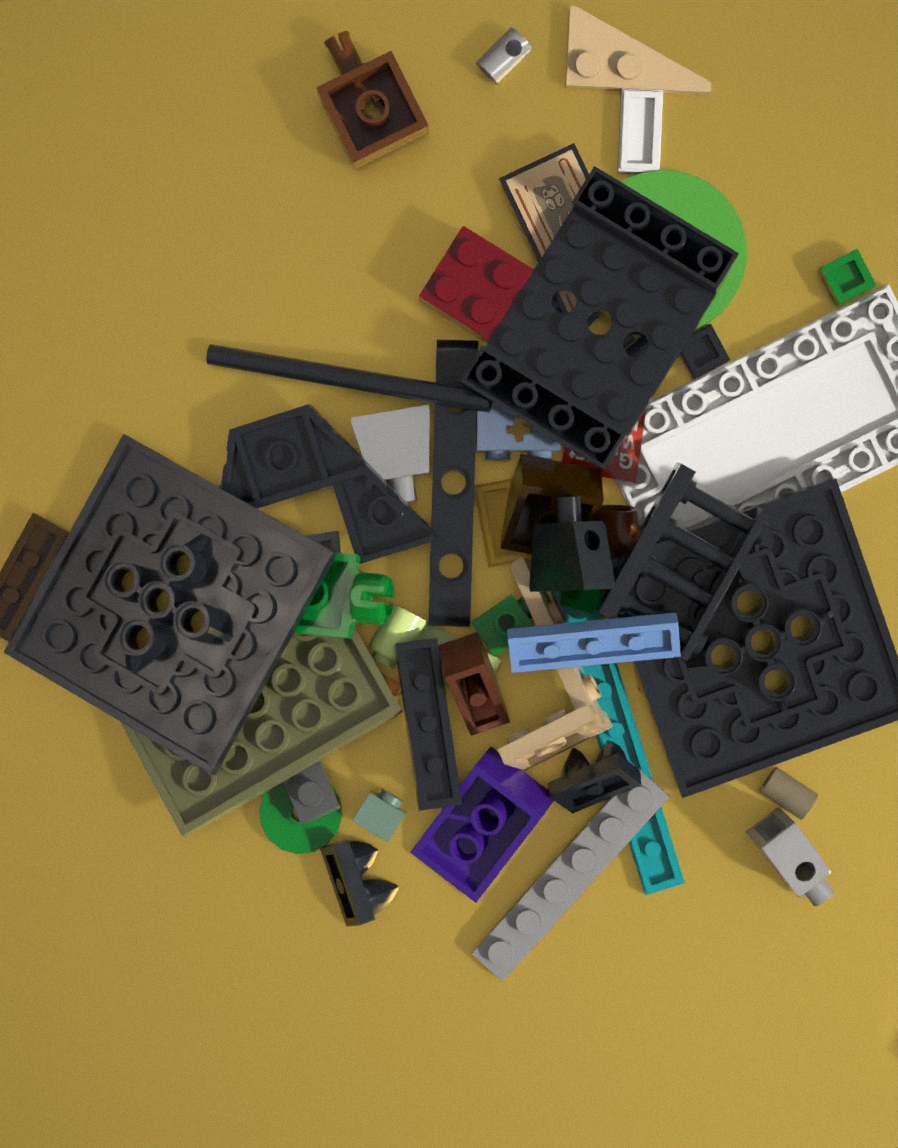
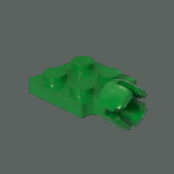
[294,552,394,639]

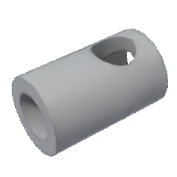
[476,27,532,85]

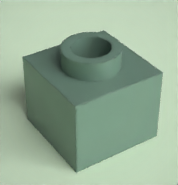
[352,788,406,842]

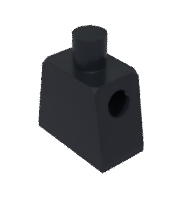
[529,496,615,592]

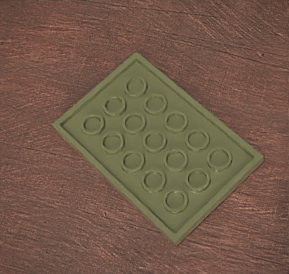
[121,627,403,838]

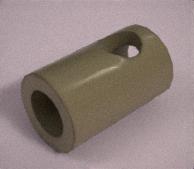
[759,767,818,820]

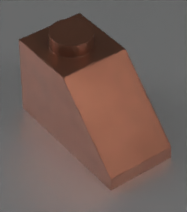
[438,632,510,736]

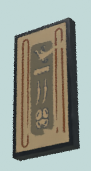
[499,143,604,320]

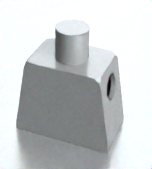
[350,404,430,502]
[746,807,834,906]

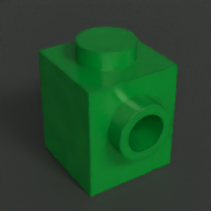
[470,594,534,657]

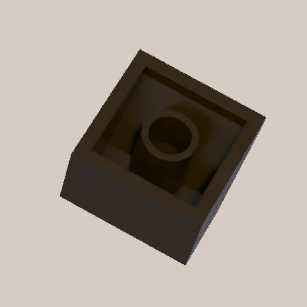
[500,454,604,554]

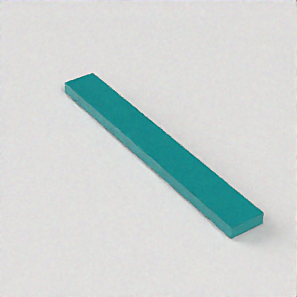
[551,591,685,895]

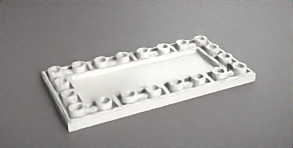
[608,284,898,541]

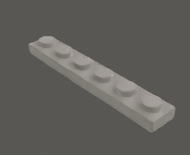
[472,768,670,982]

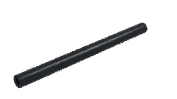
[206,344,493,413]

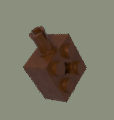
[316,31,429,170]

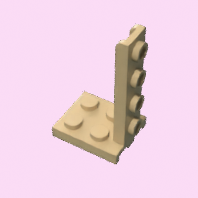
[497,557,613,770]

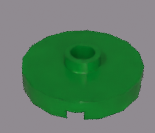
[259,782,342,854]

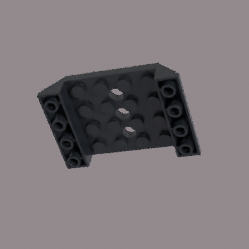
[460,166,739,471]

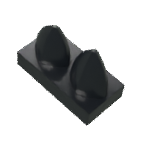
[548,740,642,814]
[320,840,399,927]

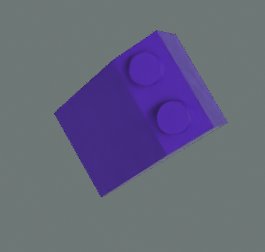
[410,747,554,903]

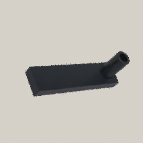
[394,638,462,811]

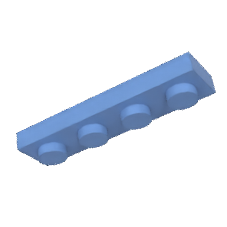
[507,612,681,673]

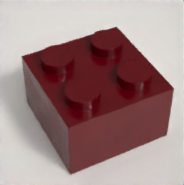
[419,226,534,344]

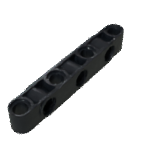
[428,339,479,627]

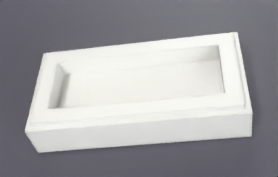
[617,88,663,174]

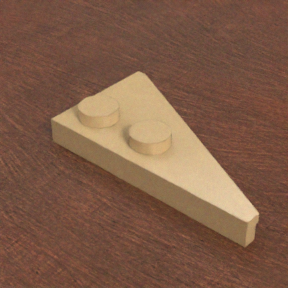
[566,6,711,95]

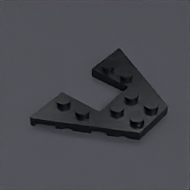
[221,404,439,564]

